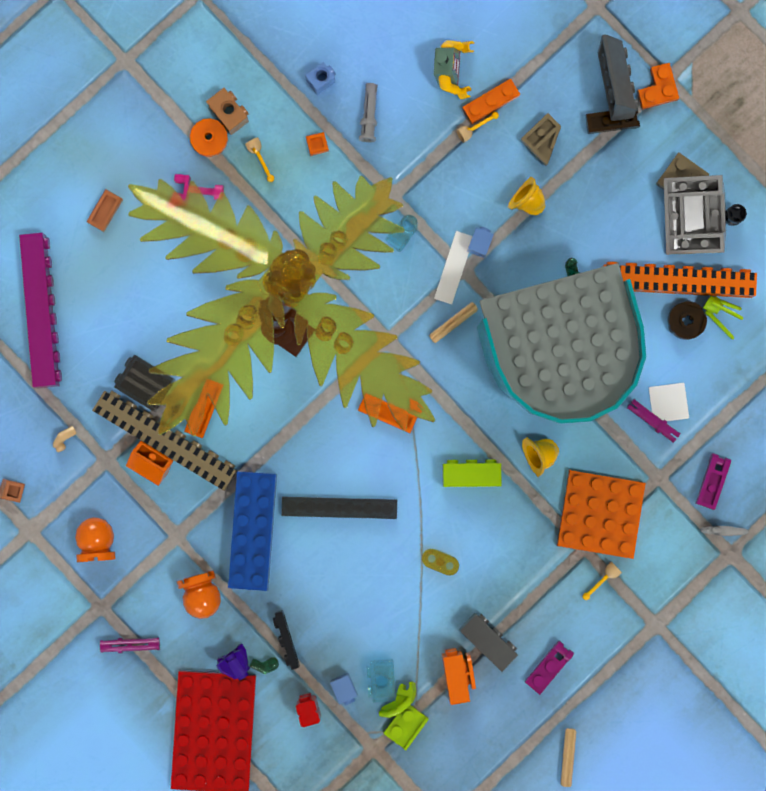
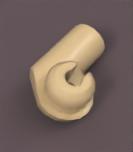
[53,426,77,452]

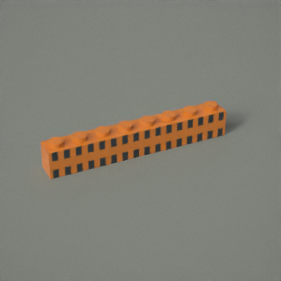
[602,262,757,298]

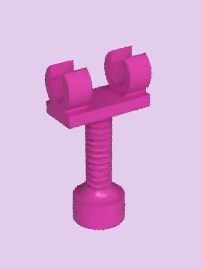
[172,174,224,203]

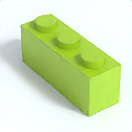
[442,459,502,487]

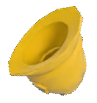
[508,177,546,215]
[522,437,559,477]

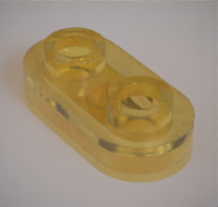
[422,549,459,576]

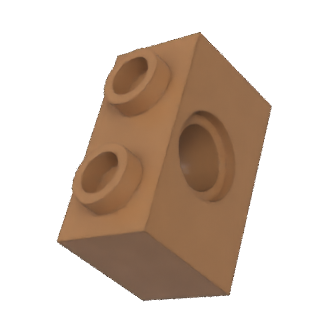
[206,88,249,135]

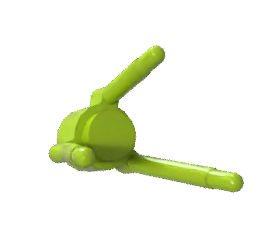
[703,296,743,339]

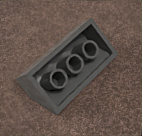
[597,34,638,121]

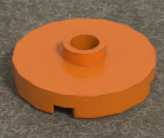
[190,118,228,157]

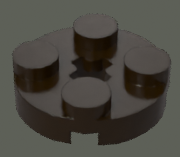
[667,301,707,340]

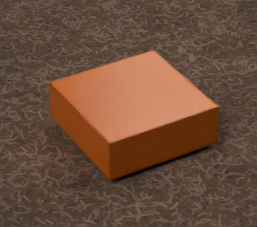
[306,132,329,156]

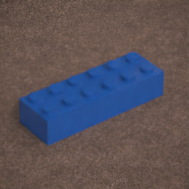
[228,471,277,591]

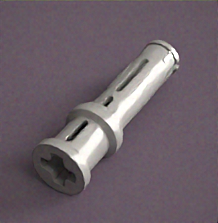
[359,83,378,142]

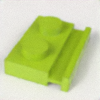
[383,705,429,750]

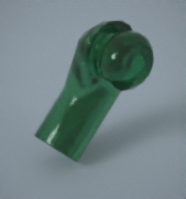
[565,258,580,276]
[249,657,279,674]

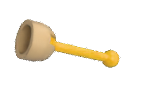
[456,112,499,143]
[245,137,274,182]
[582,562,622,600]

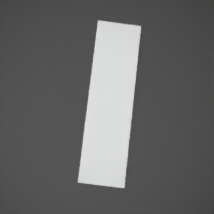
[434,231,473,304]

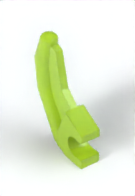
[379,681,416,718]

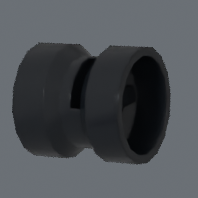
[726,204,747,226]

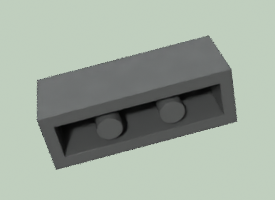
[459,613,518,672]

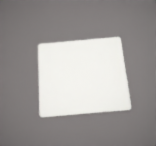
[649,383,689,421]

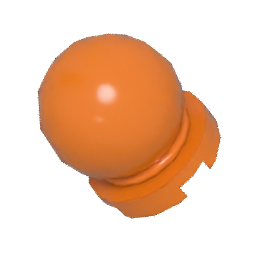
[75,517,115,562]
[176,570,221,619]

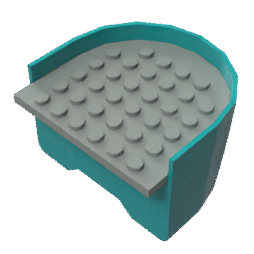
[477,263,646,423]

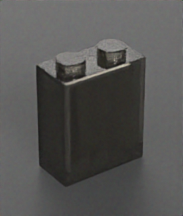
[114,355,176,412]

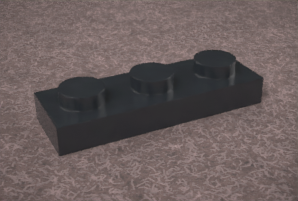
[273,610,300,670]

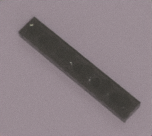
[281,497,397,519]

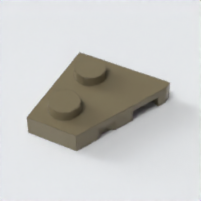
[520,113,561,166]

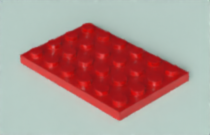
[171,671,256,791]

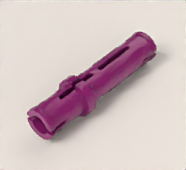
[627,399,681,443]
[100,638,160,654]

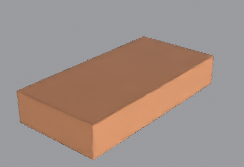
[87,189,123,232]

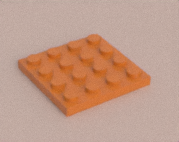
[557,470,646,559]

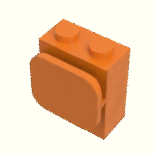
[441,648,476,705]

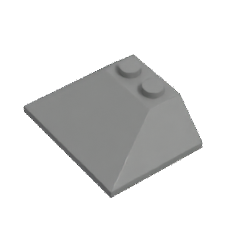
[664,175,726,255]

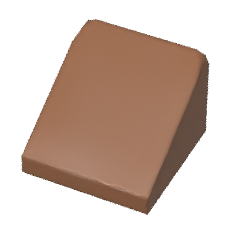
[0,479,25,503]

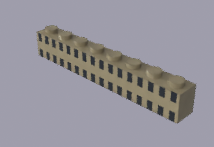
[92,390,237,491]

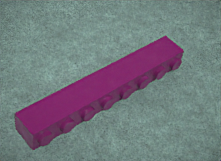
[19,233,62,389]

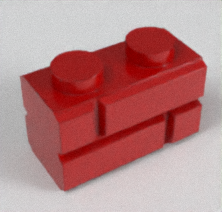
[296,693,321,727]

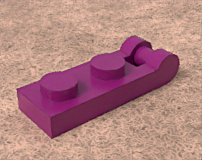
[695,453,731,510]
[524,640,574,695]

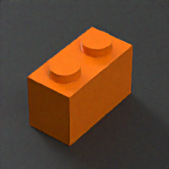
[126,441,174,486]

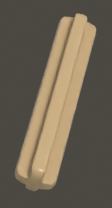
[429,302,478,343]
[561,728,576,787]

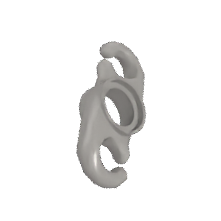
[700,526,749,536]

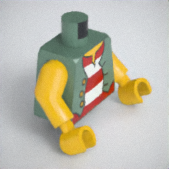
[434,40,474,99]

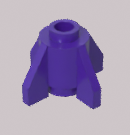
[216,644,250,680]

